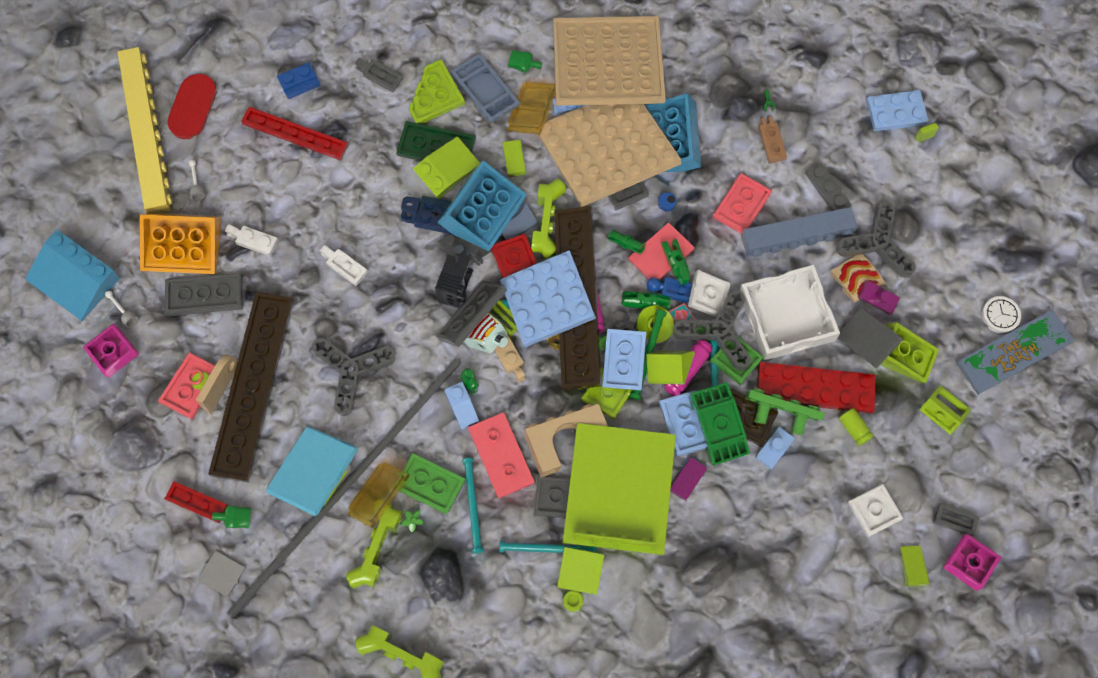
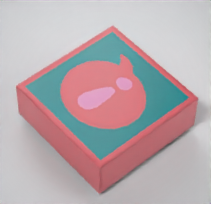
[668,303,694,328]

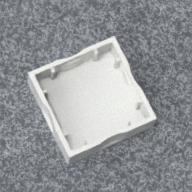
[740,265,840,361]

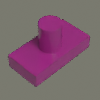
[858,281,900,315]

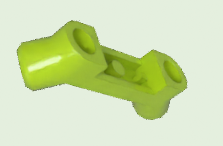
[531,179,566,260]
[346,498,403,589]
[355,625,445,678]

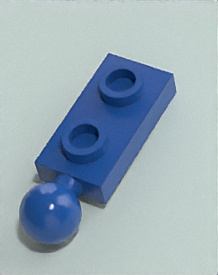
[646,277,692,303]

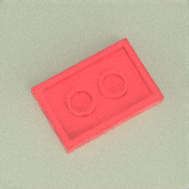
[712,173,773,234]
[628,223,695,280]
[158,352,215,420]

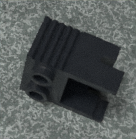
[435,253,473,309]

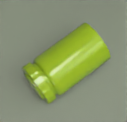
[839,408,874,446]

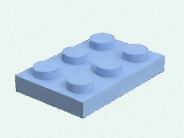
[866,90,929,132]
[602,329,647,391]
[659,390,707,457]

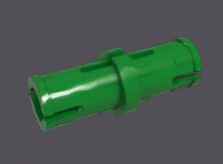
[608,230,646,255]

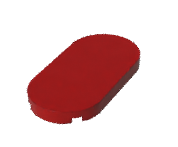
[167,74,217,139]

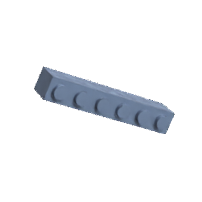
[741,207,858,257]

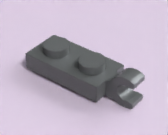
[355,58,403,93]

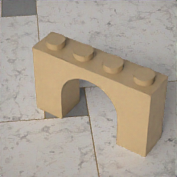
[524,404,608,478]

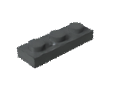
[805,162,852,211]

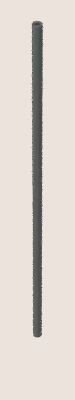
[227,359,461,618]

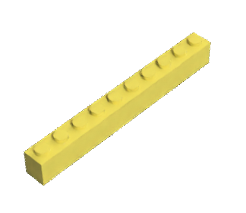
[117,47,173,214]

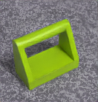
[919,385,972,435]

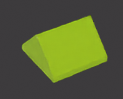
[647,351,695,385]

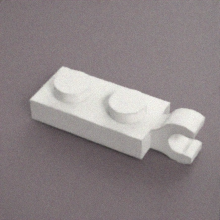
[225,225,278,256]
[320,245,368,286]

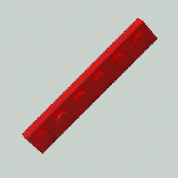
[241,107,348,161]

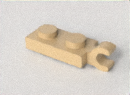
[494,334,526,383]

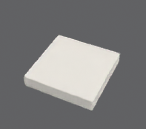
[688,270,730,317]
[847,484,904,537]

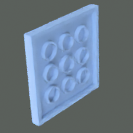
[500,250,596,348]

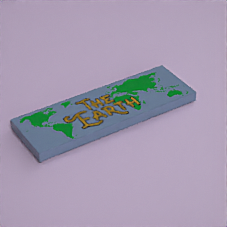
[956,309,1075,395]

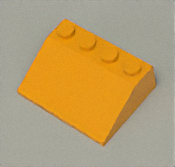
[140,213,221,274]

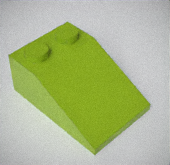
[413,136,480,199]
[880,322,939,383]

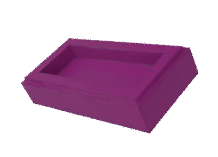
[670,458,707,501]

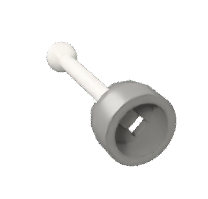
[189,160,205,201]
[105,291,139,328]

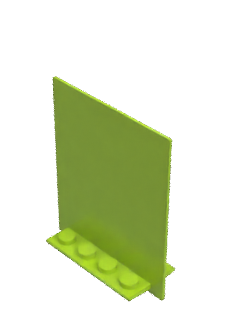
[563,423,676,555]

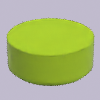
[192,372,209,390]
[563,590,583,612]

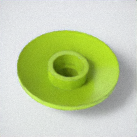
[636,305,674,343]

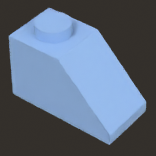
[444,382,479,430]

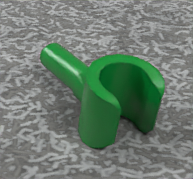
[763,89,775,112]

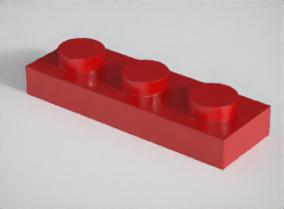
[164,481,228,524]

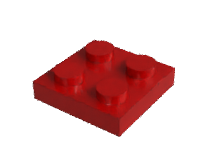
[490,234,537,278]

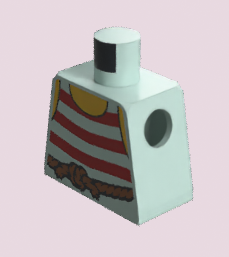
[464,313,508,353]

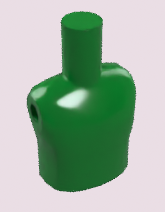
[508,50,542,73]
[461,368,479,394]
[212,506,251,529]

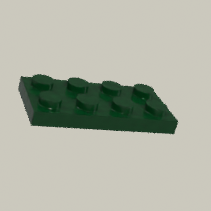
[396,121,476,161]

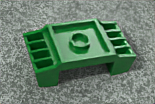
[689,382,751,466]

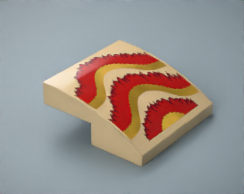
[830,254,885,303]

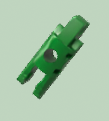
[661,239,690,285]
[621,291,670,310]

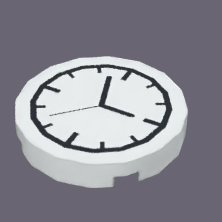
[981,296,1021,334]

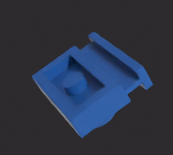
[277,62,321,100]

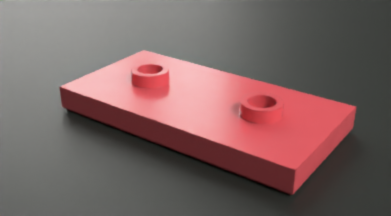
[468,412,535,499]

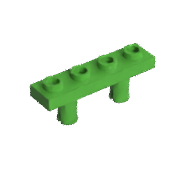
[744,388,825,436]

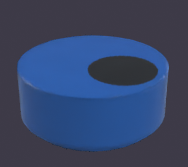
[658,192,677,212]

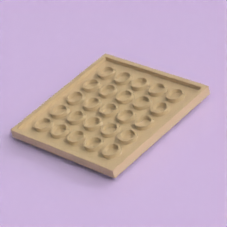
[553,16,666,106]
[534,104,681,207]

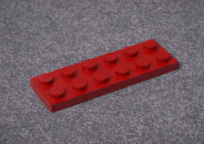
[757,362,876,414]

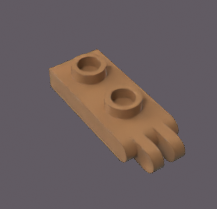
[758,116,787,163]

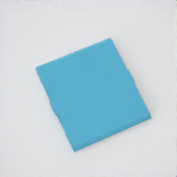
[266,426,358,516]

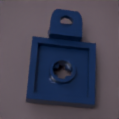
[400,196,452,234]

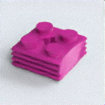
[83,324,139,378]
[943,534,1001,591]

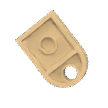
[196,354,237,415]

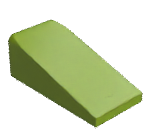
[900,545,929,587]

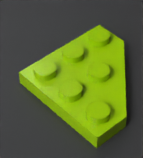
[409,59,465,124]

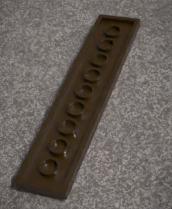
[554,206,602,390]
[208,292,294,483]

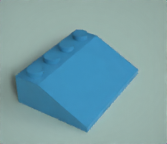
[645,93,701,173]
[437,161,527,251]
[25,230,120,321]

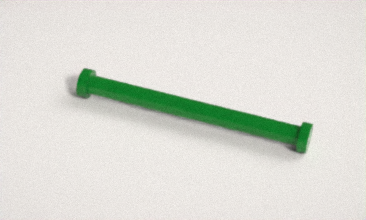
[629,309,667,400]

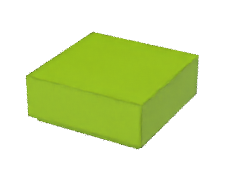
[915,123,939,143]

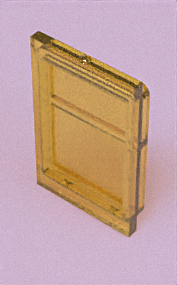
[507,82,556,135]
[347,462,410,529]

